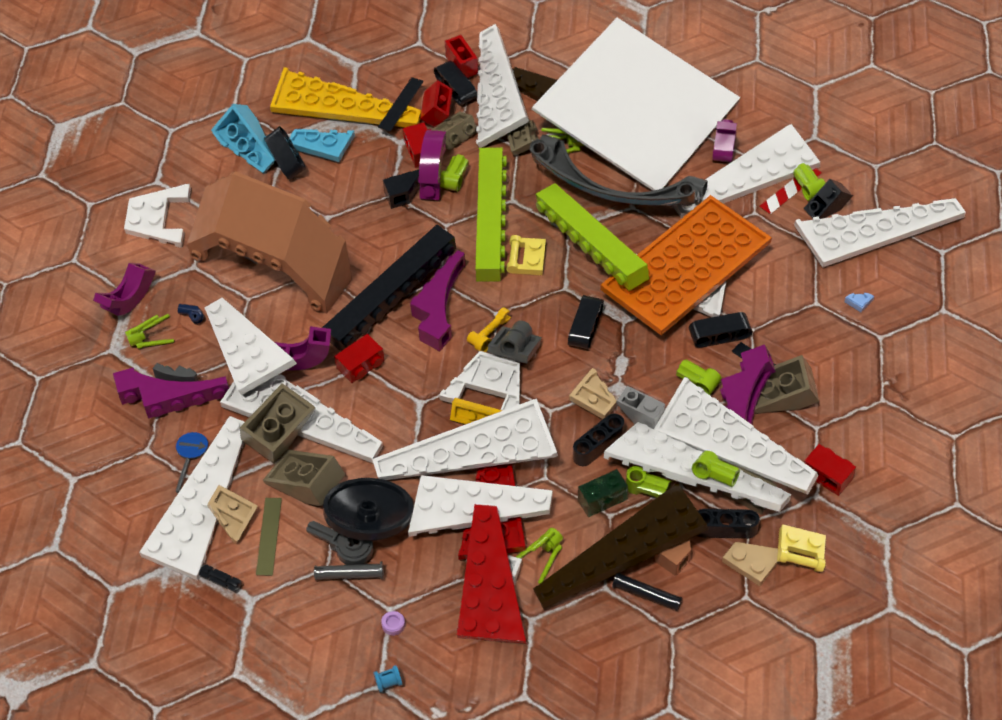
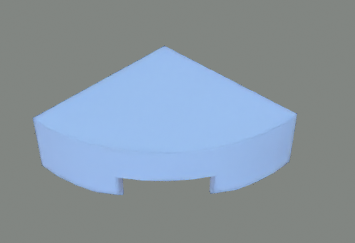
[844,293,874,312]

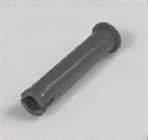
[314,561,384,581]

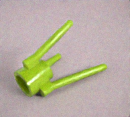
[541,128,584,153]
[125,314,174,349]
[516,528,563,584]

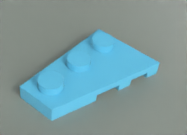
[290,129,355,162]

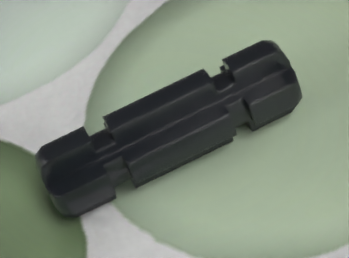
[199,564,242,592]

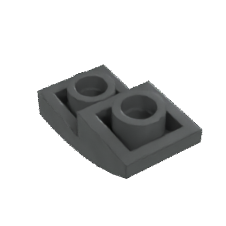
[152,363,198,382]

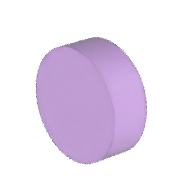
[381,611,405,636]

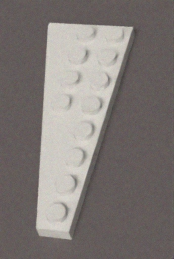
[476,24,529,148]
[672,124,820,219]
[794,198,966,267]
[220,374,383,463]
[654,377,818,495]
[372,399,558,480]
[139,416,245,581]
[603,422,791,512]

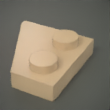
[569,368,617,419]
[207,485,258,544]
[722,542,779,586]

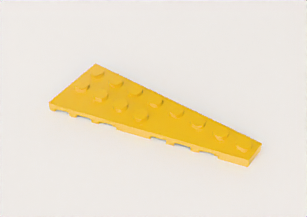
[270,67,421,127]

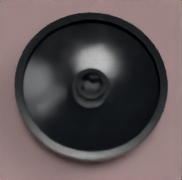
[323,478,413,541]

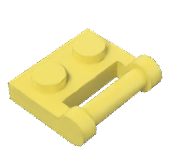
[506,235,546,275]
[777,525,826,572]

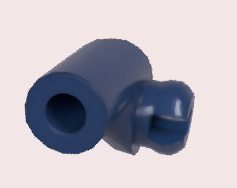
[178,304,203,324]

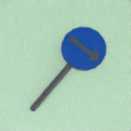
[176,432,208,493]

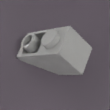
[617,386,665,429]

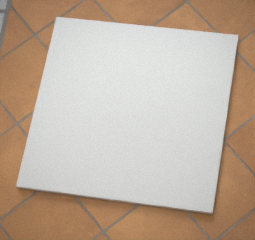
[531,17,740,191]

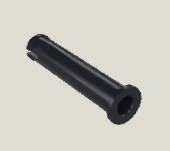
[612,572,682,611]

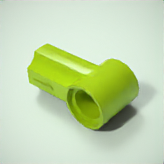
[440,154,469,192]
[793,163,826,201]
[676,359,722,395]
[692,451,740,487]
[626,466,671,497]

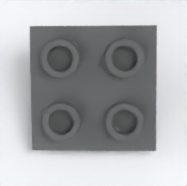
[487,321,542,363]

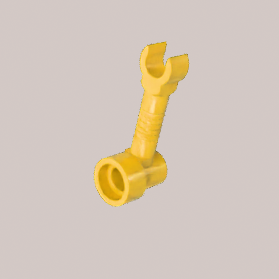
[467,307,511,352]

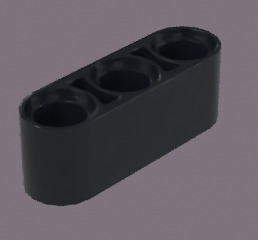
[434,60,477,106]
[264,126,306,180]
[568,295,604,349]
[688,312,753,348]
[573,413,624,467]
[696,509,760,539]

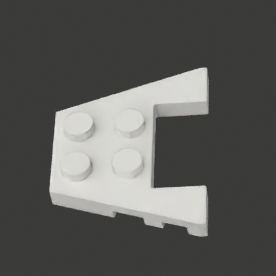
[124,184,191,248]
[439,351,520,411]

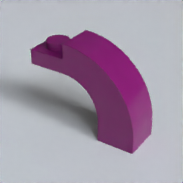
[419,130,446,200]
[93,263,156,316]
[274,326,331,371]

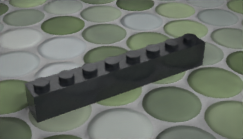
[322,224,456,351]

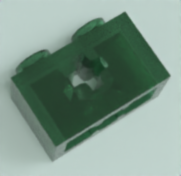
[578,469,628,517]

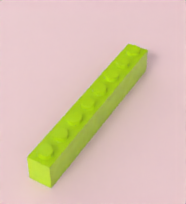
[476,148,507,282]
[536,183,649,291]

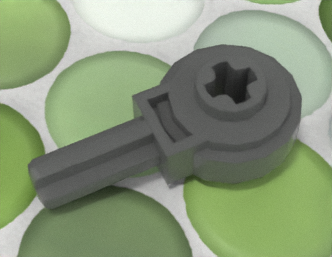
[306,521,374,565]

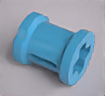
[373,665,402,692]

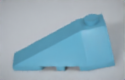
[211,104,276,173]

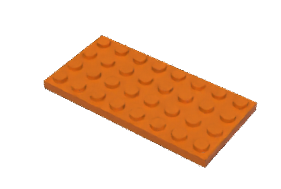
[600,195,772,336]

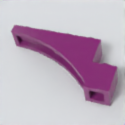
[410,250,465,351]
[720,344,776,425]
[113,367,229,419]

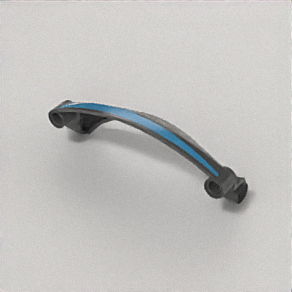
[530,135,708,206]

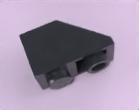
[383,169,420,209]
[804,179,853,219]

